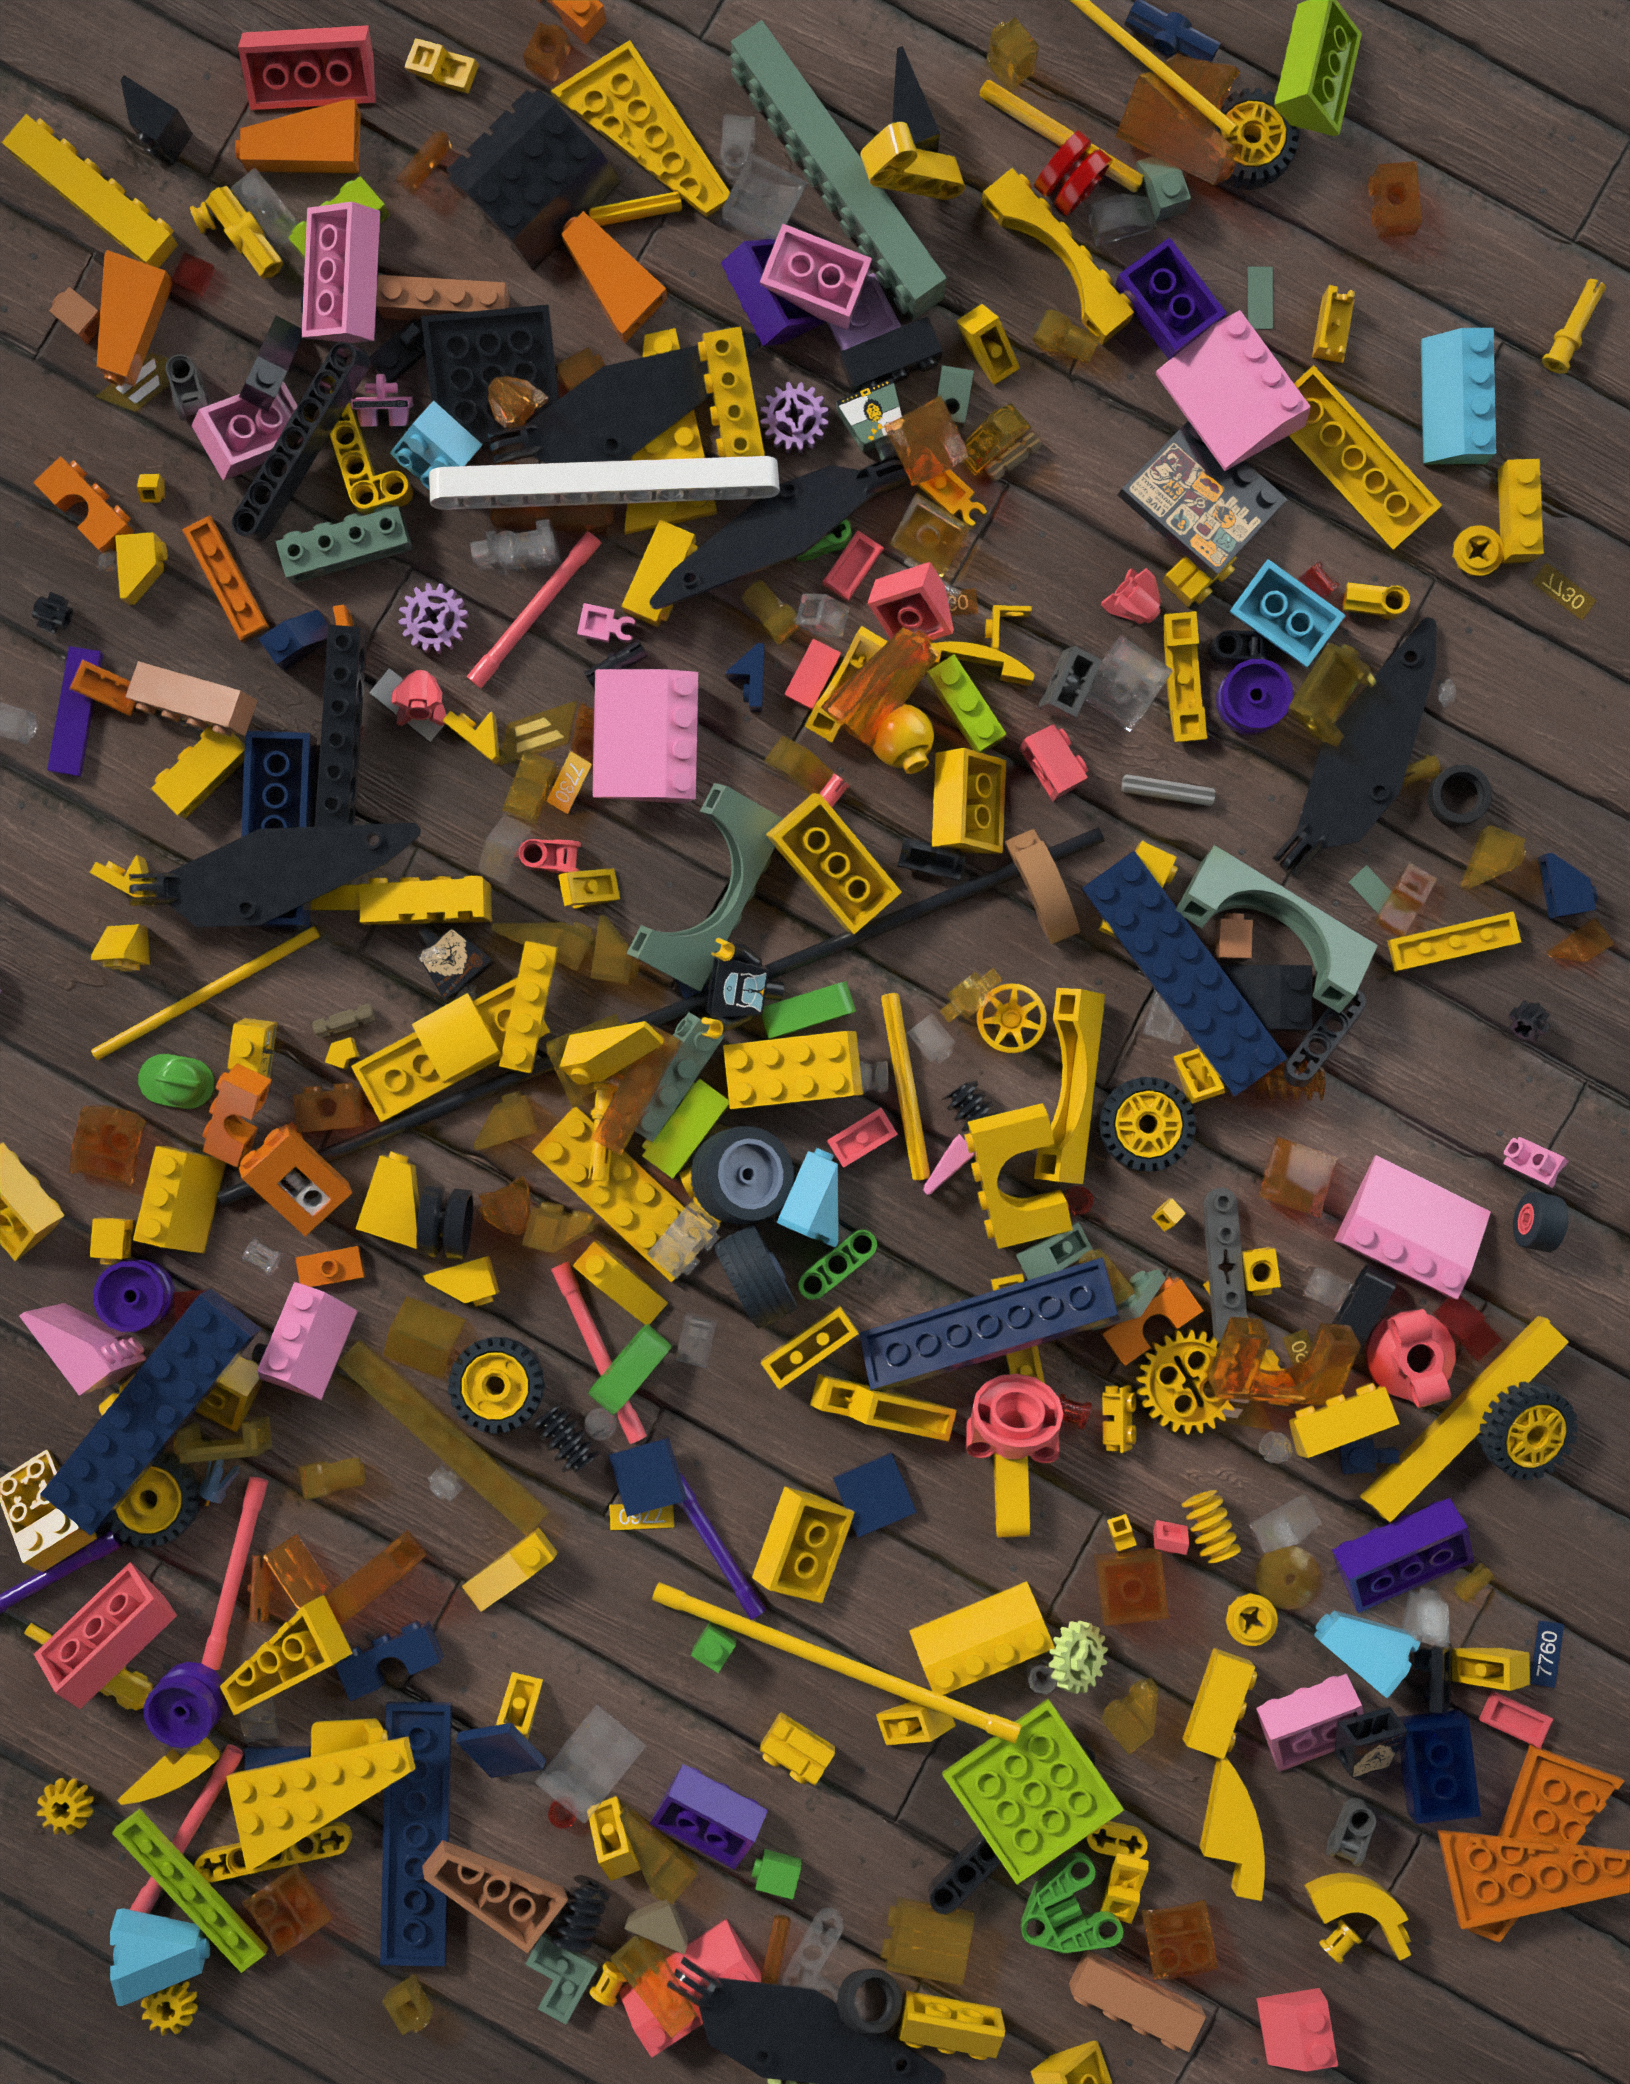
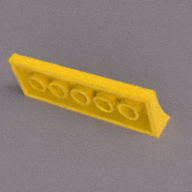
[1289,365,1442,550]

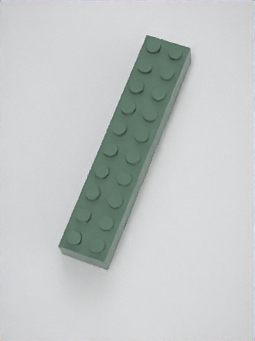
[729,20,947,321]

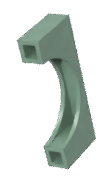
[626,783,783,992]
[1176,845,1378,1013]

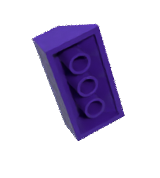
[1332,1498,1474,1613]

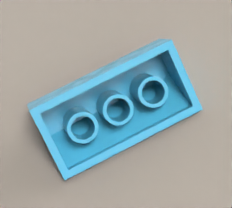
[1421,328,1496,465]

